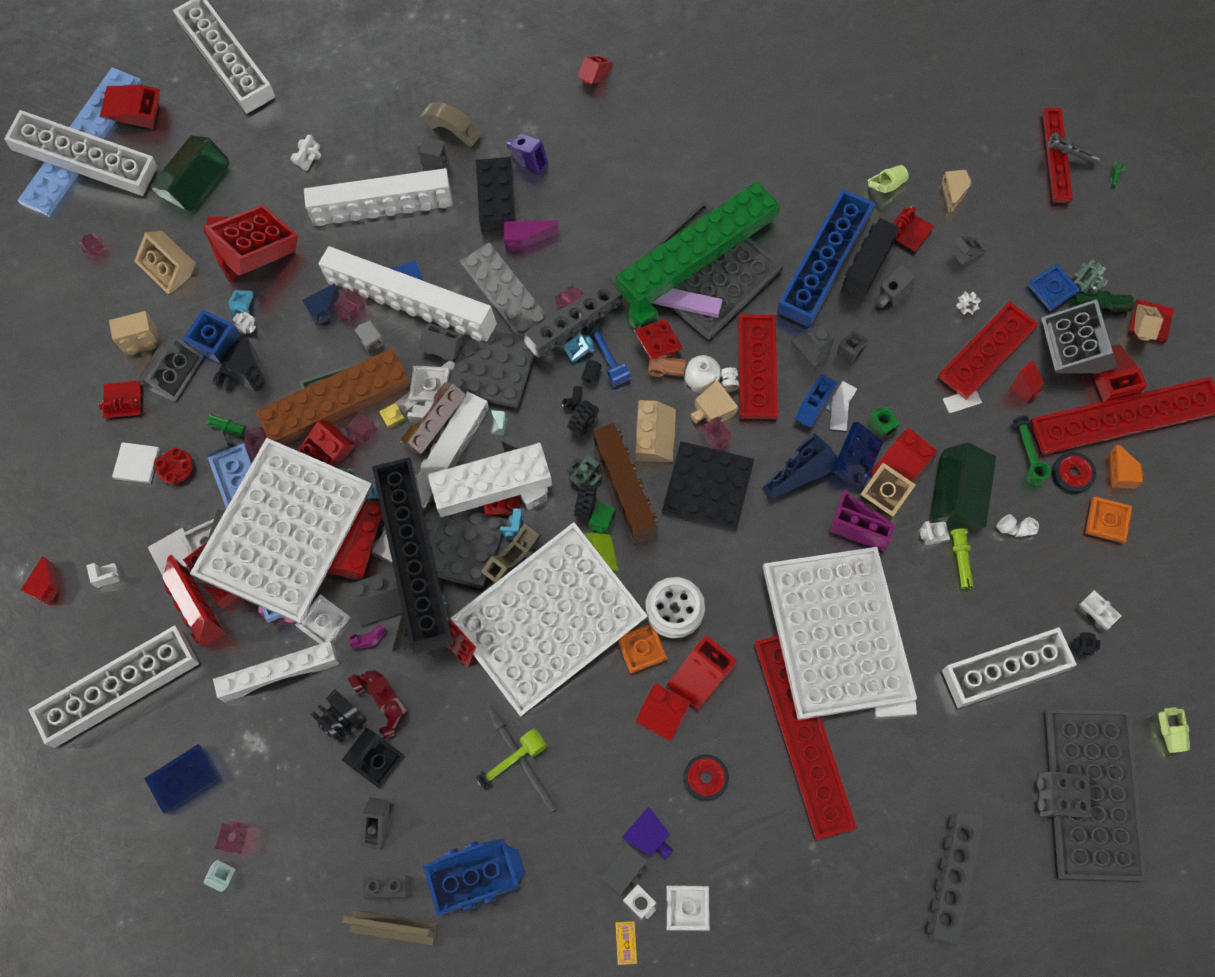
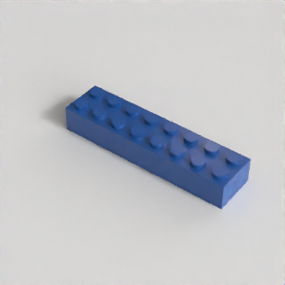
[777,189,875,328]

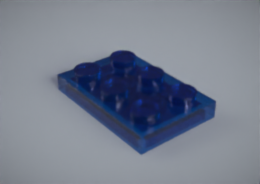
[832,422,883,491]
[144,744,219,814]

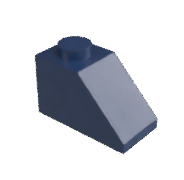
[302,283,340,325]

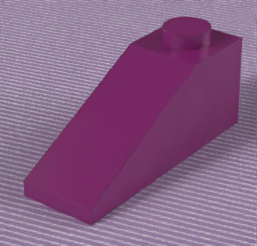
[504,220,559,251]

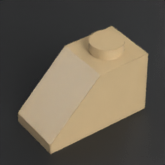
[942,169,971,212]
[1134,304,1163,341]

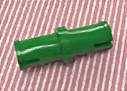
[207,414,247,437]

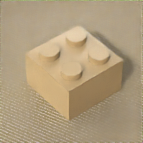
[109,311,161,356]
[860,463,915,517]

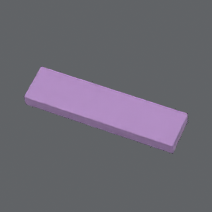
[652,289,723,318]

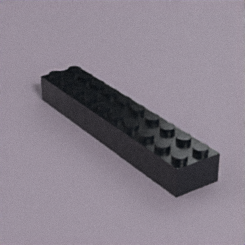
[372,457,454,654]

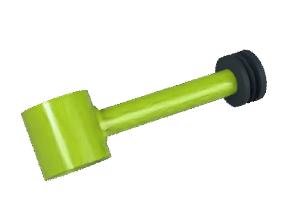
[476,728,548,790]

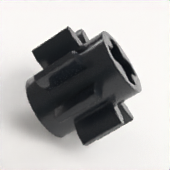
[1074,632,1101,656]

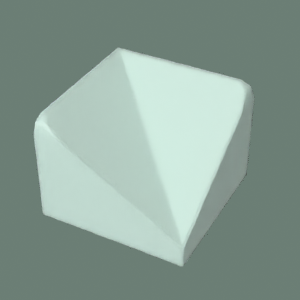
[490,410,507,436]
[203,860,235,892]

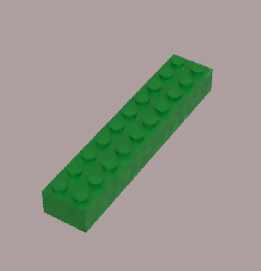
[615,181,781,312]

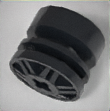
[310,689,365,743]

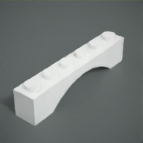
[213,641,340,703]

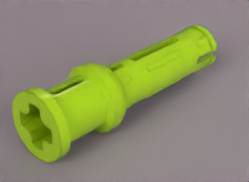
[950,528,974,589]

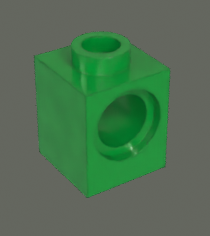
[869,406,900,440]
[589,502,615,534]

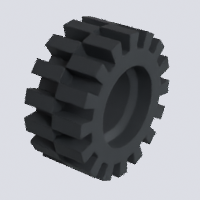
[567,400,599,437]
[574,483,597,520]

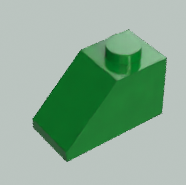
[629,304,658,329]

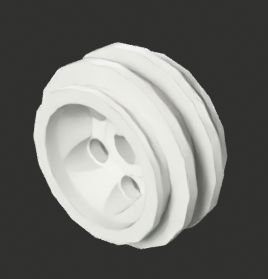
[645,577,705,638]

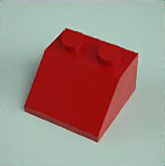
[636,683,691,741]

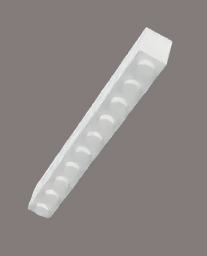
[372,392,489,566]

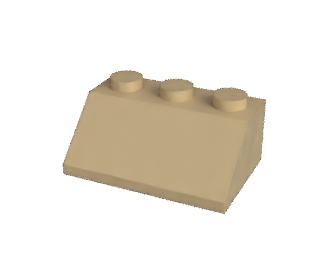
[134,231,196,294]
[635,400,676,463]

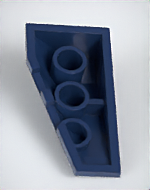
[763,433,842,498]

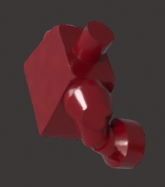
[347,670,407,739]

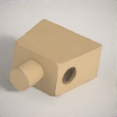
[690,380,738,426]

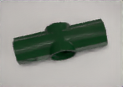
[1073,291,1134,315]

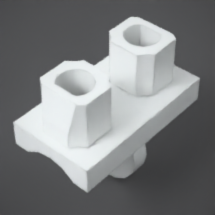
[290,135,321,171]
[1079,590,1122,630]

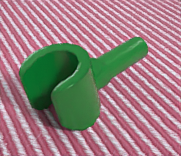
[1112,161,1126,186]

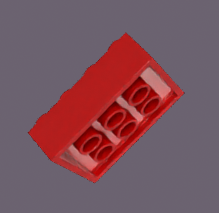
[205,204,298,276]
[328,499,382,581]
[163,554,225,647]

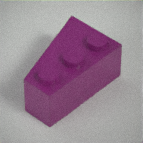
[829,489,895,552]

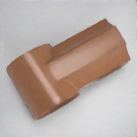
[648,355,686,377]

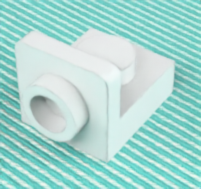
[920,521,950,545]

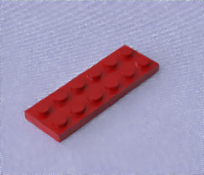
[937,301,1039,400]
[738,314,778,419]

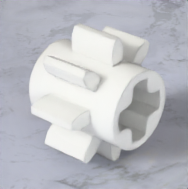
[956,291,981,315]
[232,312,256,335]

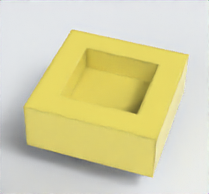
[379,403,405,429]

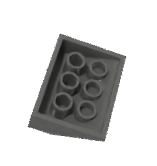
[1041,299,1118,373]

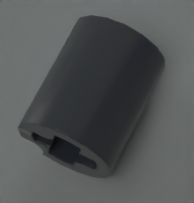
[581,360,602,384]

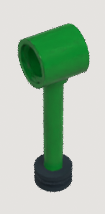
[1013,416,1051,486]

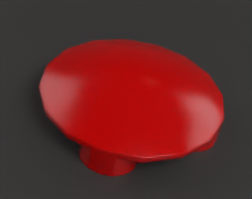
[155,447,193,484]

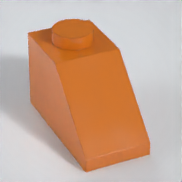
[1110,445,1144,489]

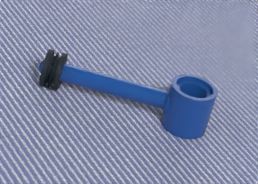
[587,323,631,387]

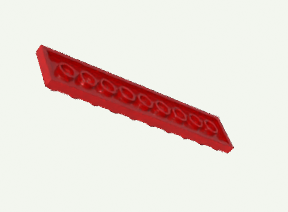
[1030,377,1215,455]
[754,635,857,840]

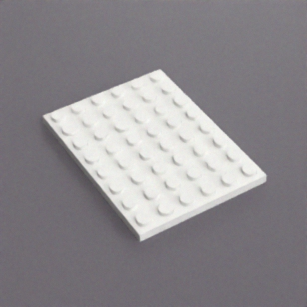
[190,438,372,624]
[448,522,648,717]
[763,547,917,720]

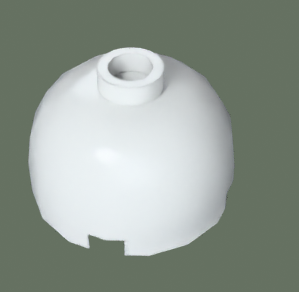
[684,355,721,393]

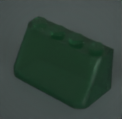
[149,135,229,211]
[931,442,996,529]

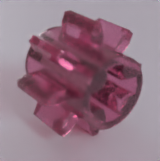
[79,233,104,256]

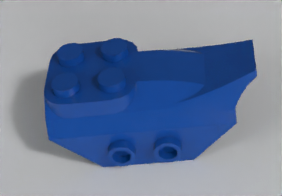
[423,838,525,917]

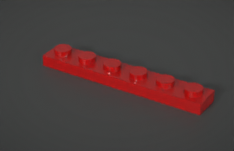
[1042,108,1073,203]

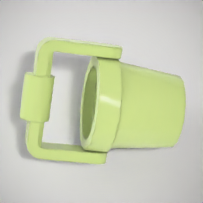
[868,165,909,193]
[1159,707,1190,753]

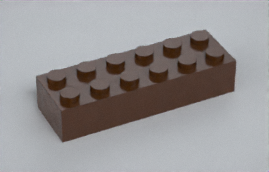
[593,423,658,545]

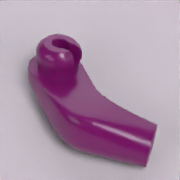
[348,625,387,649]

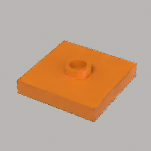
[1085,496,1133,544]
[617,624,668,674]

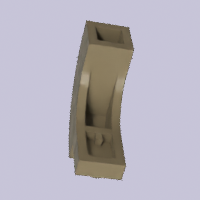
[419,102,482,147]
[481,523,542,583]

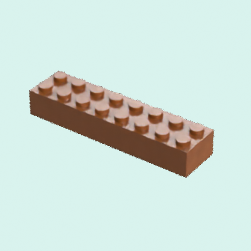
[255,348,411,445]

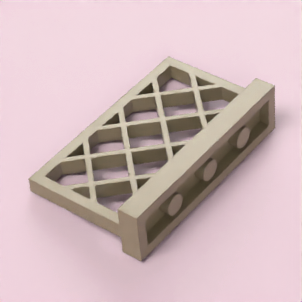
[342,910,437,946]

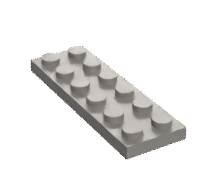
[460,243,549,337]

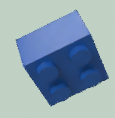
[183,310,240,363]

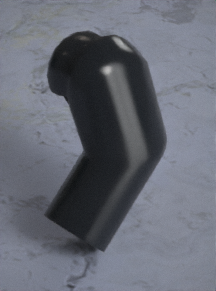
[562,386,583,410]

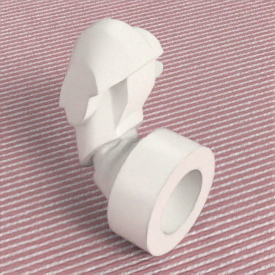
[996,514,1039,537]

